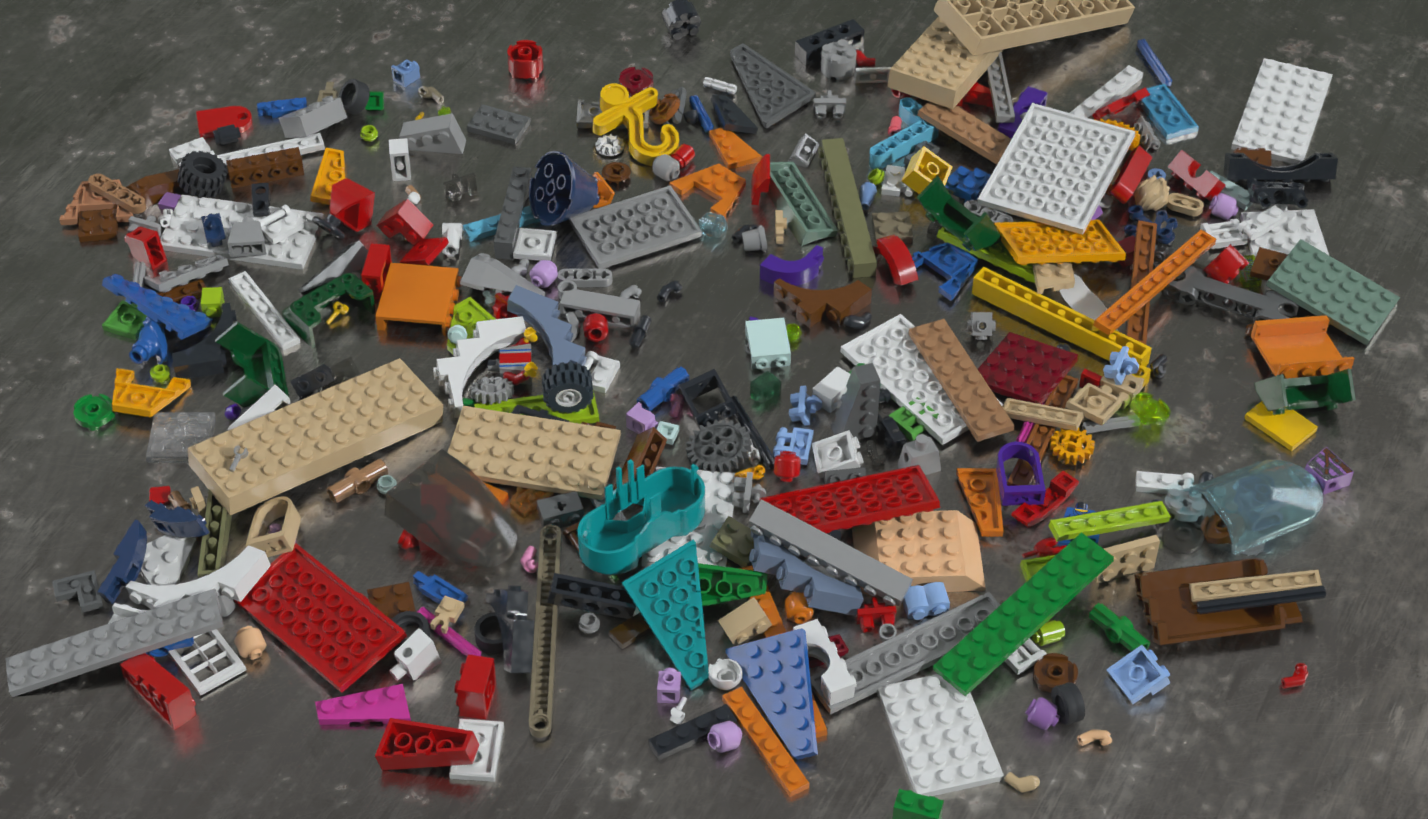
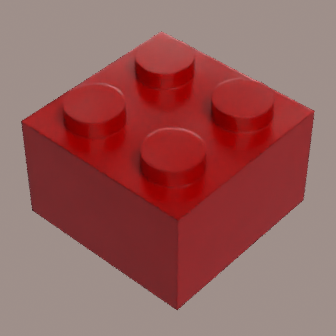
[454,654,497,720]

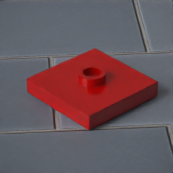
[399,237,449,266]

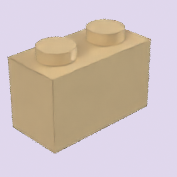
[718,597,772,646]

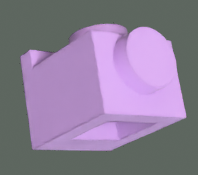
[626,402,658,434]
[657,668,681,704]

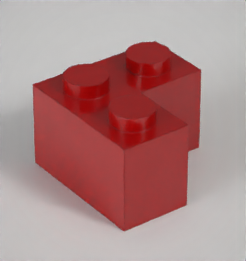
[376,199,433,245]

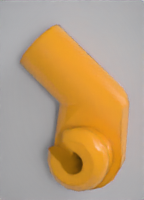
[735,465,765,480]

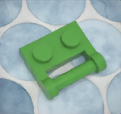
[889,397,939,441]

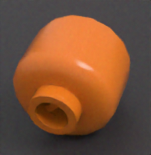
[784,591,814,624]

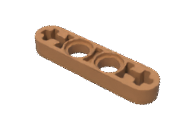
[88,174,146,214]

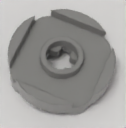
[1164,489,1206,522]

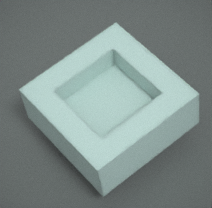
[657,421,679,445]

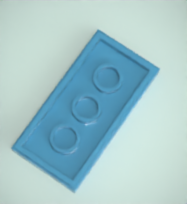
[1135,84,1199,140]

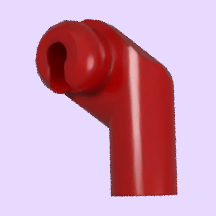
[856,50,875,67]
[1281,663,1308,689]

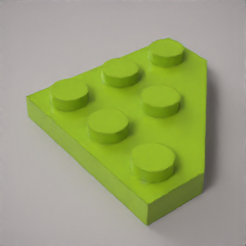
[447,297,496,354]

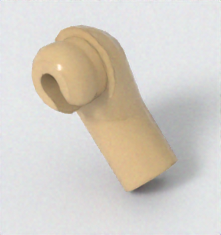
[1004,772,1040,793]

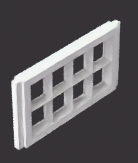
[168,629,246,696]

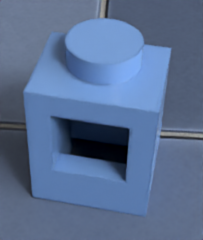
[391,59,420,87]

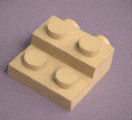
[1065,383,1123,426]

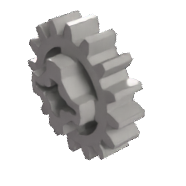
[470,376,514,405]

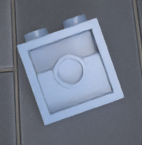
[1106,645,1170,704]

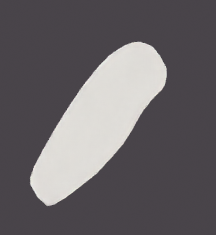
[1059,274,1119,332]

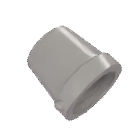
[742,225,768,252]

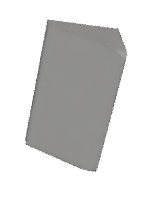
[788,133,819,168]

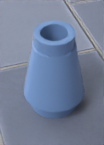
[859,182,877,210]

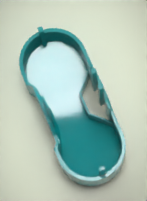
[578,459,705,575]

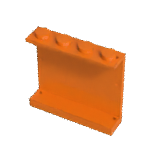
[375,263,462,336]
[1251,315,1355,379]

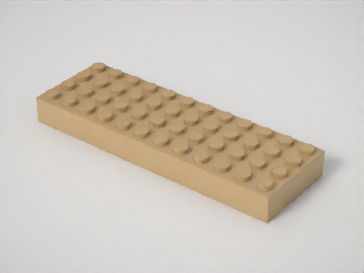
[934,0,1135,56]
[888,16,1004,109]
[188,358,443,516]

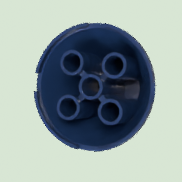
[529,151,599,226]

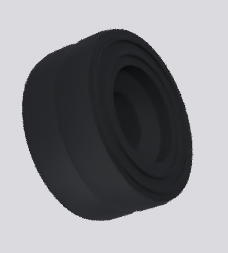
[1051,682,1085,725]

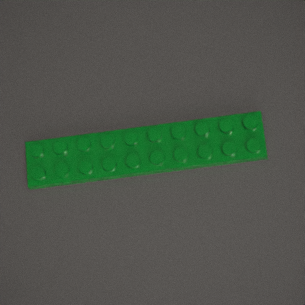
[933,532,1114,696]

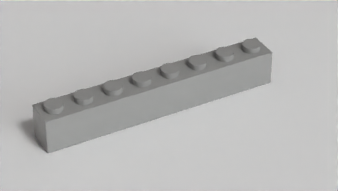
[749,499,913,607]

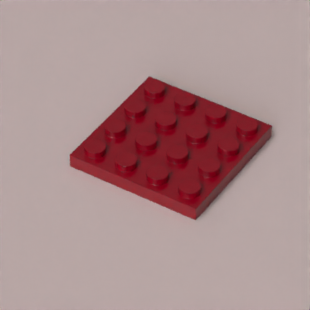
[978,332,1078,404]

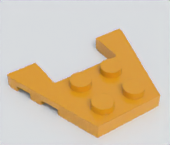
[112,368,191,417]

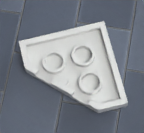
[140,534,197,586]

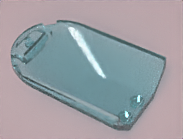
[1189,460,1323,555]

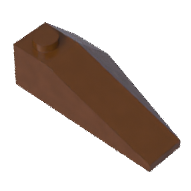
[126,169,183,209]

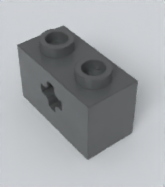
[537,491,584,528]

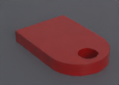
[196,106,253,139]

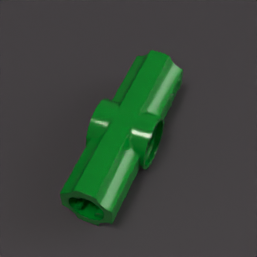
[1089,603,1150,652]

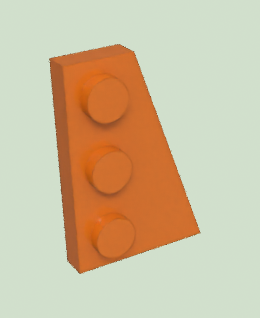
[709,128,762,170]

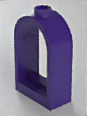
[996,441,1046,506]

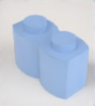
[902,582,950,620]

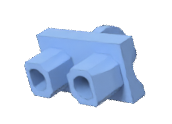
[1103,346,1139,385]
[789,385,822,426]

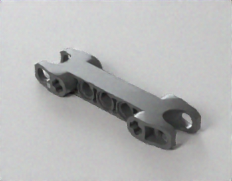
[1161,266,1299,322]

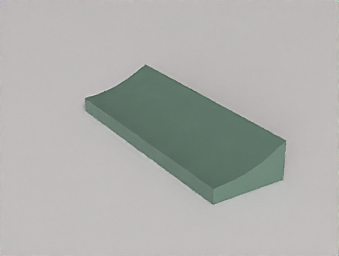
[766,162,838,246]

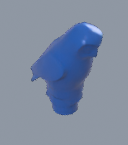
[129,316,168,364]

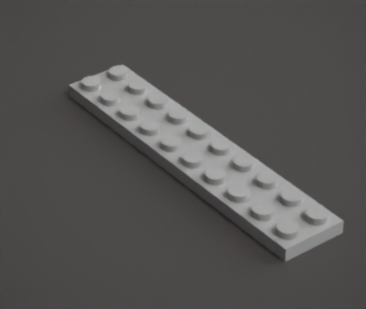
[5,588,224,697]
[810,592,1000,715]

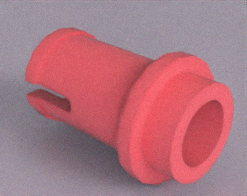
[888,116,902,137]

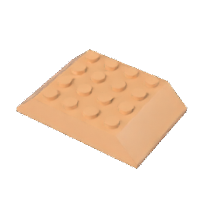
[852,510,986,594]

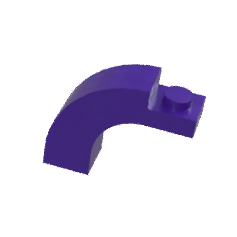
[760,245,824,286]

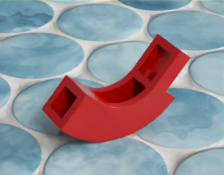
[873,235,919,285]

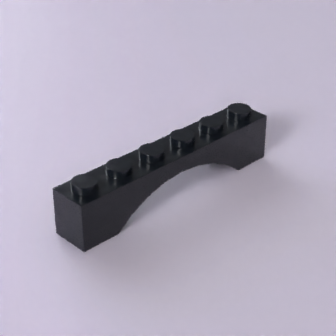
[1223,153,1338,182]

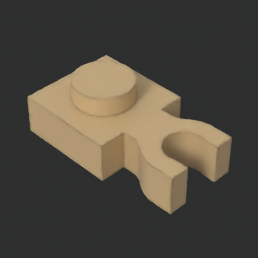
[775,210,787,244]
[189,486,206,519]
[430,596,465,634]

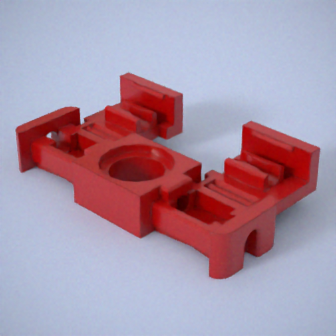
[1092,87,1150,121]

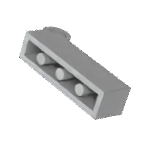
[558,280,640,330]

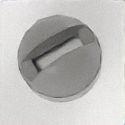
[879,624,897,642]

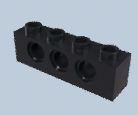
[795,19,865,66]
[547,573,636,619]

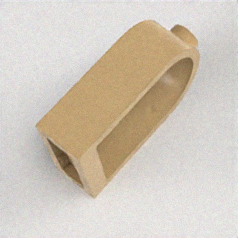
[245,497,301,557]

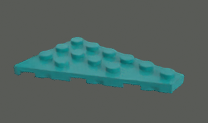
[622,539,709,690]

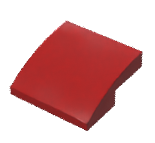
[751,154,770,205]

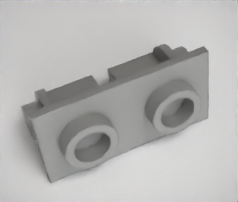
[1134,116,1160,152]

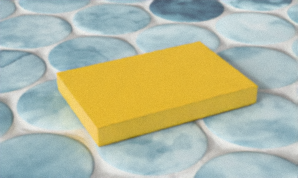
[1244,401,1318,451]

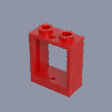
[361,243,392,304]

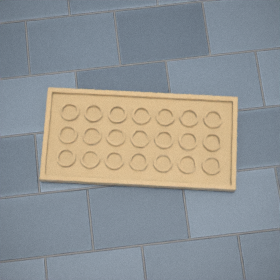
[442,406,621,500]

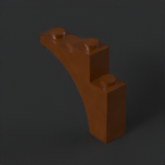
[774,278,872,328]

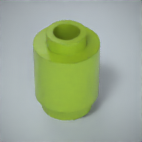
[1031,620,1065,646]

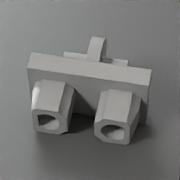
[813,90,846,119]
[127,215,162,238]
[732,472,766,514]

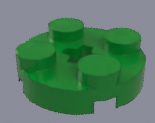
[73,394,115,431]

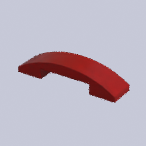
[1011,471,1079,527]

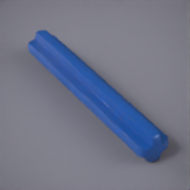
[1137,39,1172,86]

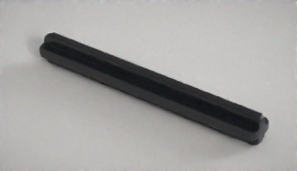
[731,395,774,470]

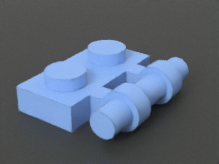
[772,427,814,465]

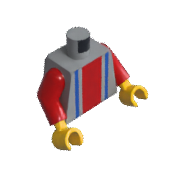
[488,327,538,386]

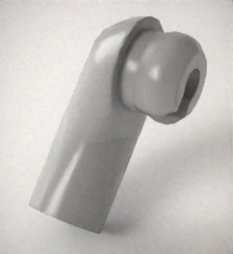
[511,258,529,277]
[620,285,642,298]

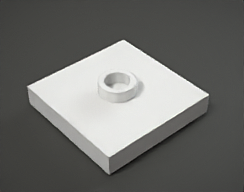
[513,228,556,261]

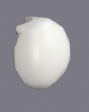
[708,658,742,690]

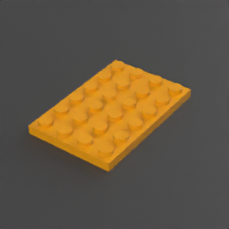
[994,220,1126,265]

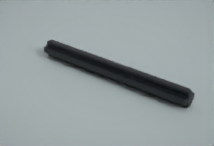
[1196,586,1326,614]

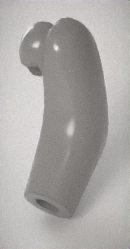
[566,312,581,342]

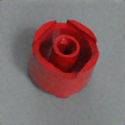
[507,40,543,79]
[1203,244,1249,284]

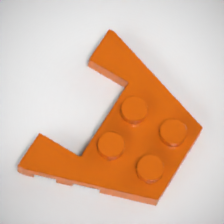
[669,163,746,221]

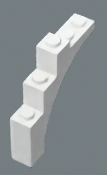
[433,316,526,418]
[126,545,271,609]

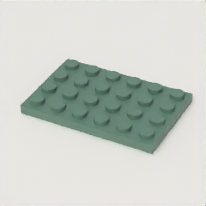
[1266,239,1400,346]

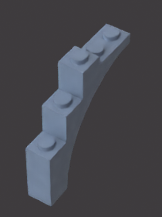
[507,285,587,366]
[749,531,864,616]

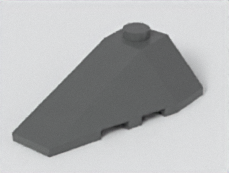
[298,240,368,292]

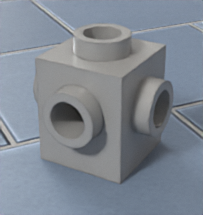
[967,312,996,340]

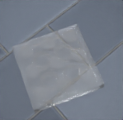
[146,412,216,463]

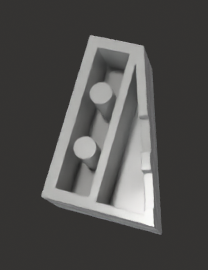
[279,96,347,138]
[399,113,466,154]

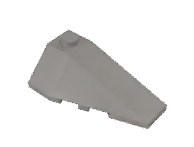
[460,253,545,296]

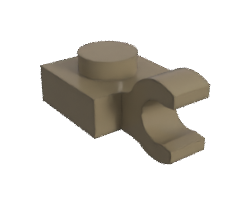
[317,81,338,102]

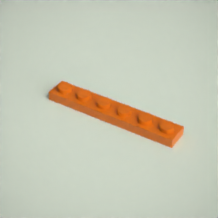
[722,687,810,797]

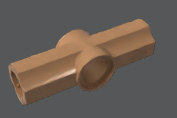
[326,459,389,503]

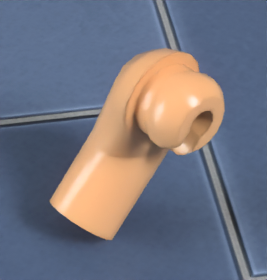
[1077,729,1112,746]

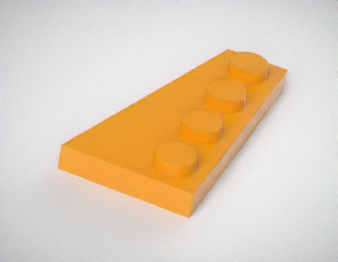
[310,147,345,205]

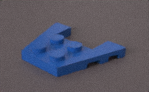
[912,242,978,301]

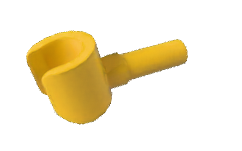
[326,302,349,325]

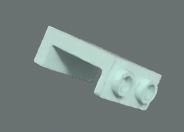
[745,318,791,369]

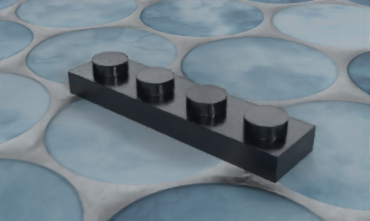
[648,704,737,761]

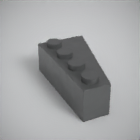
[831,363,881,439]

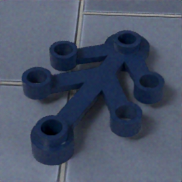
[1124,205,1178,244]

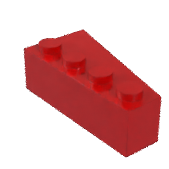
[120,653,196,731]
[375,718,479,770]

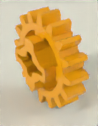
[1050,428,1095,465]

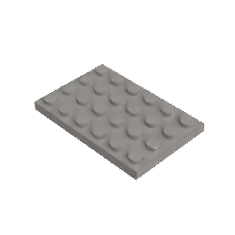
[569,185,702,269]

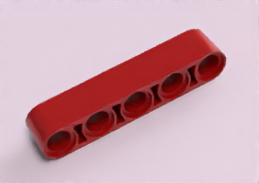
[1109,145,1153,204]

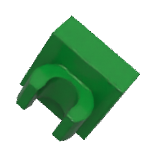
[365,91,384,110]

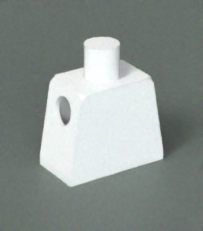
[389,628,441,681]

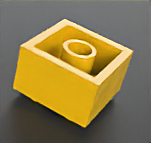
[902,146,952,194]

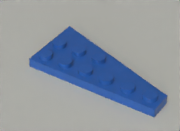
[102,274,213,339]

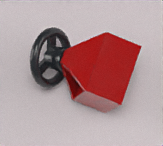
[312,178,375,239]

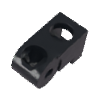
[252,183,271,217]

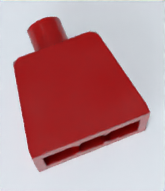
[125,226,167,270]

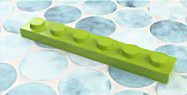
[1048,501,1171,542]

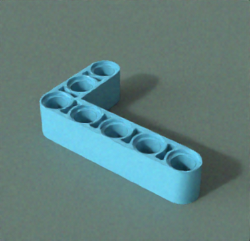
[869,98,939,170]

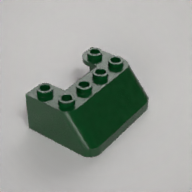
[282,273,376,349]

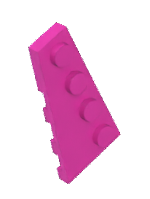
[315,684,411,725]

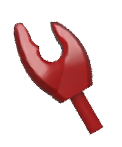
[1022,538,1067,558]

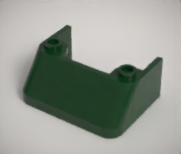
[917,176,1001,251]
[215,321,289,408]
[1254,369,1356,415]

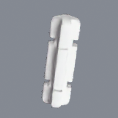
[703,77,737,95]

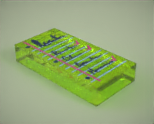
[1238,255,1262,287]

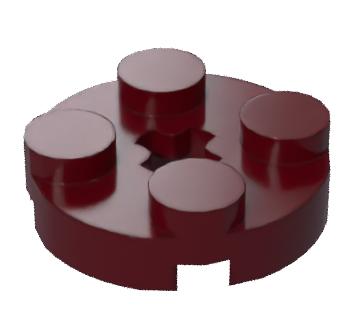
[619,67,653,97]

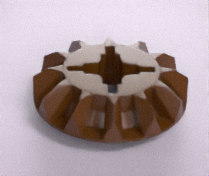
[602,162,631,185]

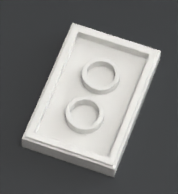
[449,719,504,782]

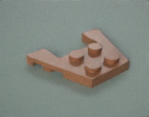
[60,179,134,225]

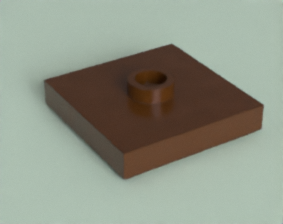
[1249,247,1288,281]

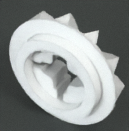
[596,134,624,156]

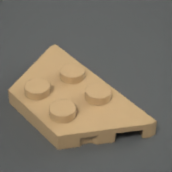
[1032,262,1075,294]

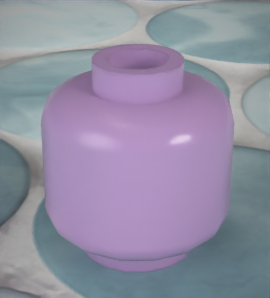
[1209,193,1239,220]
[529,260,558,288]
[708,721,742,753]

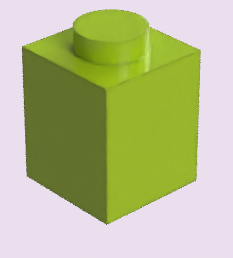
[201,287,225,318]

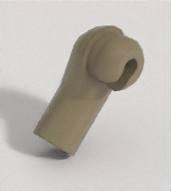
[418,86,444,103]

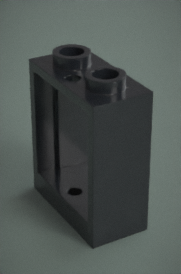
[679,368,737,428]

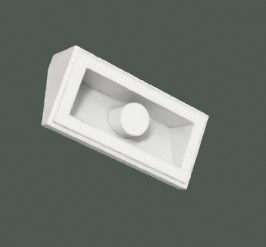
[854,67,891,83]

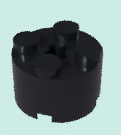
[662,0,701,40]

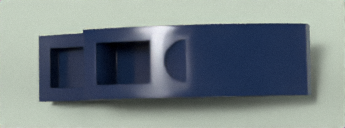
[145,500,210,537]
[97,519,147,605]

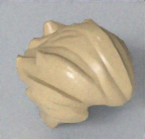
[1134,175,1170,211]

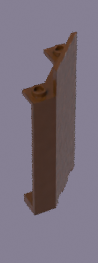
[1134,558,1303,645]

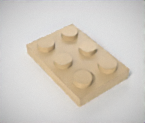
[1095,535,1160,583]

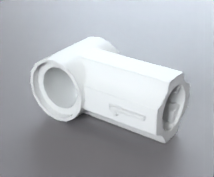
[442,223,463,257]

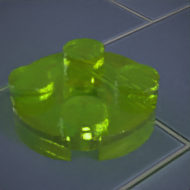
[1130,392,1171,426]

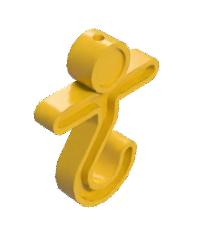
[592,83,679,166]

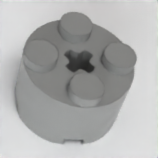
[821,39,857,80]

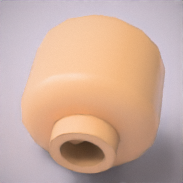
[234,626,266,660]

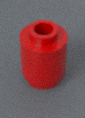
[671,144,695,170]

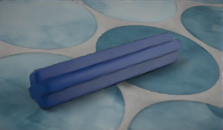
[689,95,714,133]

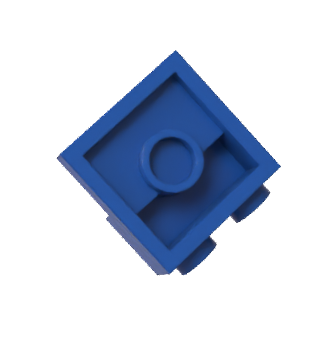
[945,166,991,203]

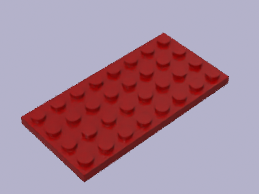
[760,465,940,534]
[233,543,407,693]

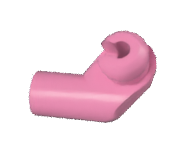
[520,546,538,573]

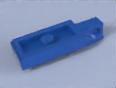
[257,97,307,118]
[413,571,468,604]

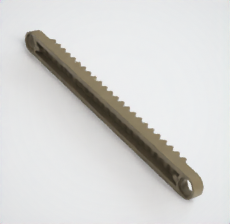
[529,525,562,738]

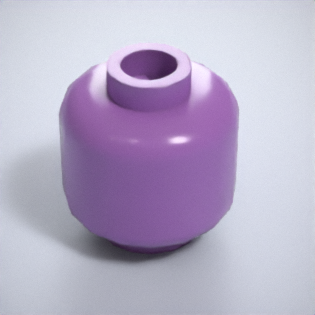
[1025,697,1060,730]

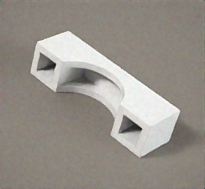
[793,619,857,705]

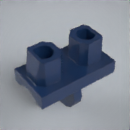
[201,213,226,247]

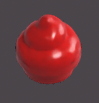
[397,529,419,550]

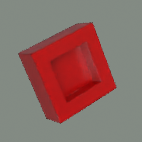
[1079,369,1102,388]

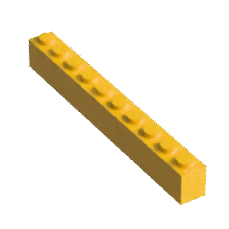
[972,267,1152,375]

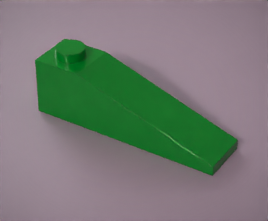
[698,563,768,606]

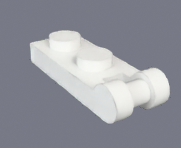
[1238,205,1288,240]
[1136,471,1194,494]

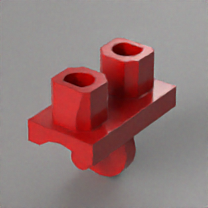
[492,292,519,319]
[856,597,897,633]

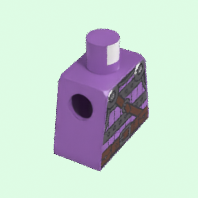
[1301,447,1354,495]

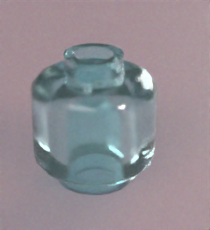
[699,212,728,238]

